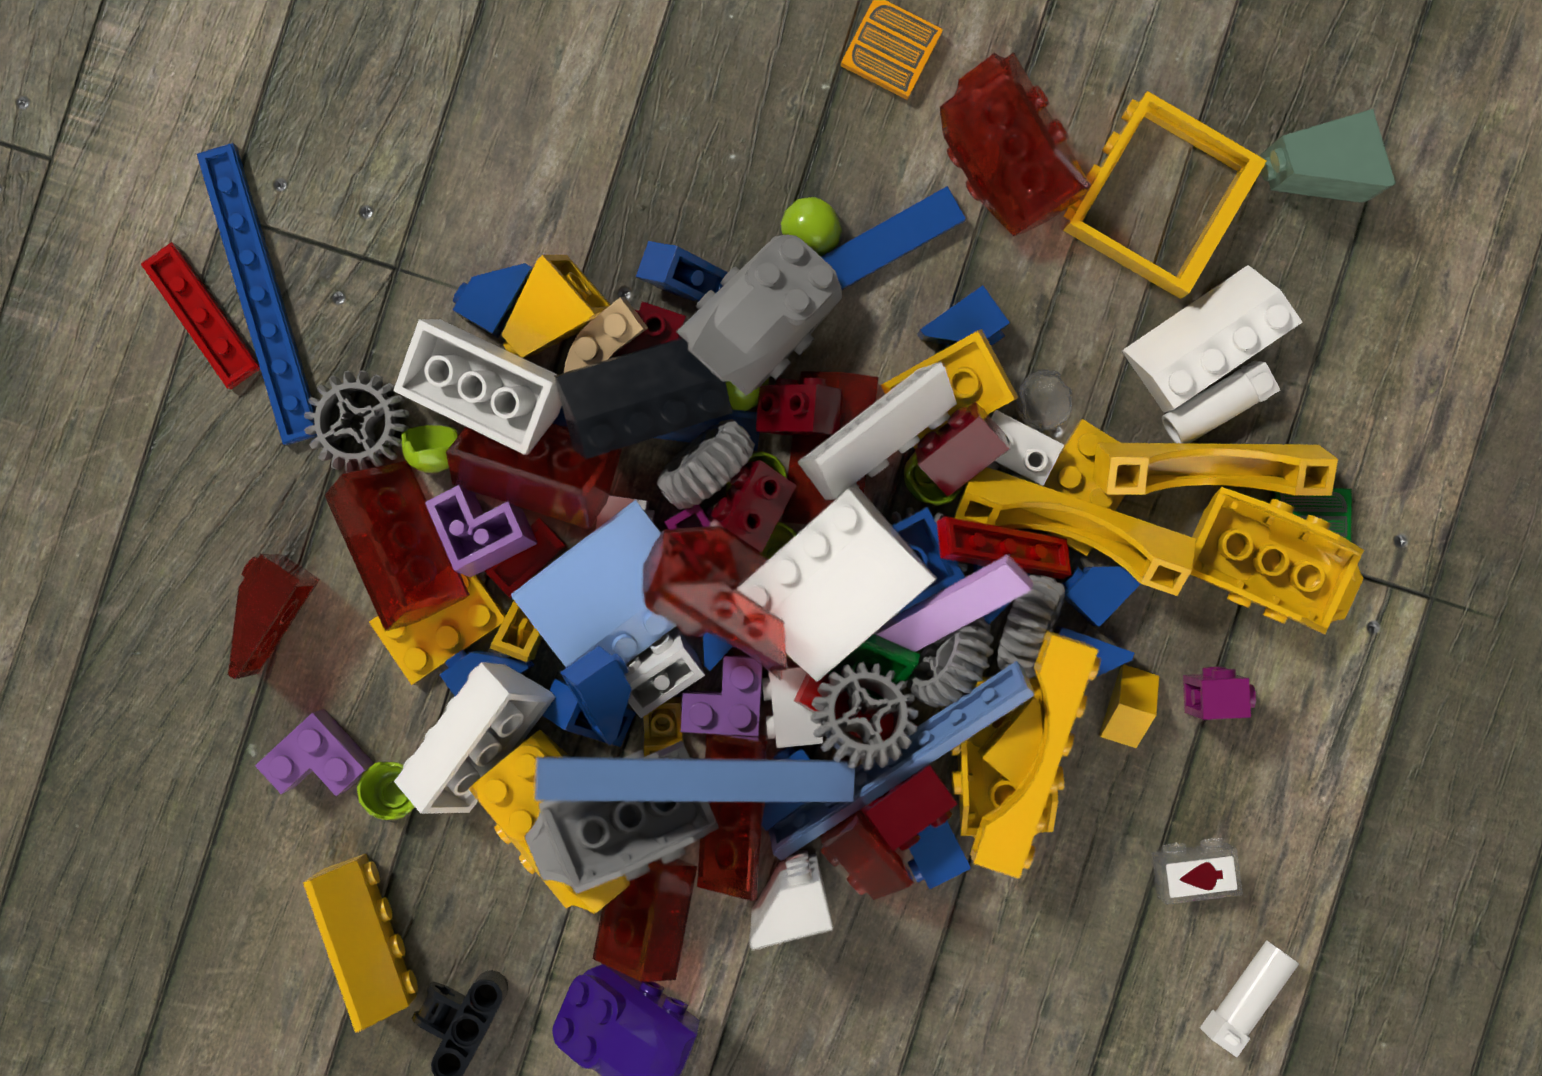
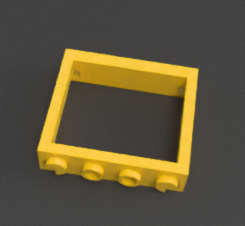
[1063,91,1267,299]

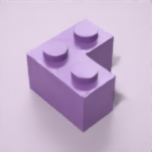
[425,485,538,578]
[681,654,763,736]
[255,709,374,796]

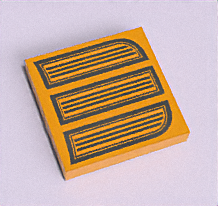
[841,0,943,100]

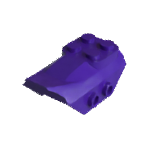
[552,964,700,1076]

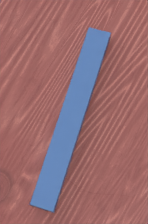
[768,661,1035,861]
[534,757,855,802]

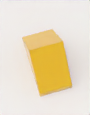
[490,601,542,662]
[1099,664,1159,748]

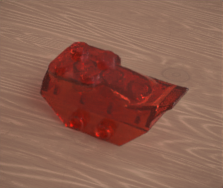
[939,52,1091,237]
[642,526,787,680]

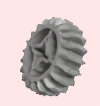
[304,370,410,474]
[657,419,755,509]
[997,574,1065,679]
[906,617,994,709]
[810,662,918,770]

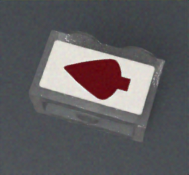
[1152,838,1243,905]

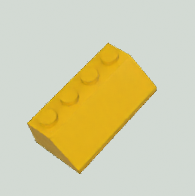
[303,853,418,1033]

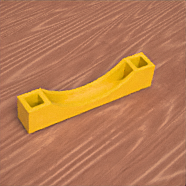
[1093,443,1338,496]
[955,467,1196,596]
[970,630,1101,879]

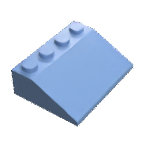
[511,500,712,668]

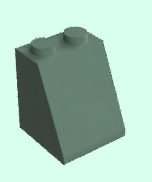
[1260,109,1396,203]

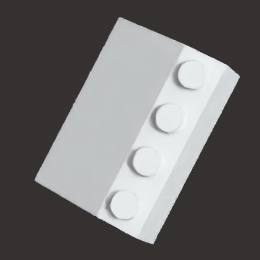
[730,488,937,682]

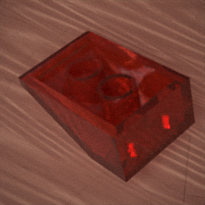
[228,554,320,680]
[820,811,914,900]

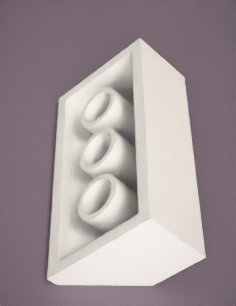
[1122,265,1302,413]
[393,319,562,455]
[798,362,957,500]
[394,662,555,814]
[750,850,833,949]

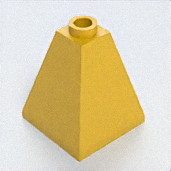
[501,255,611,358]

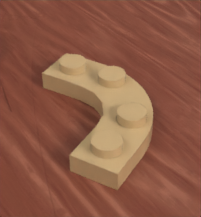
[564,297,648,460]

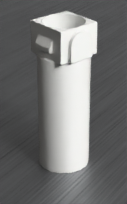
[1162,361,1280,443]
[1200,940,1299,1057]

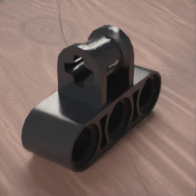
[412,970,508,1076]

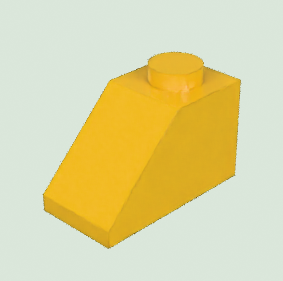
[978,696,1043,788]

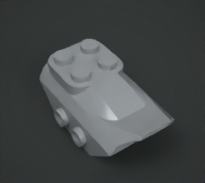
[676,235,842,396]
[525,741,719,894]

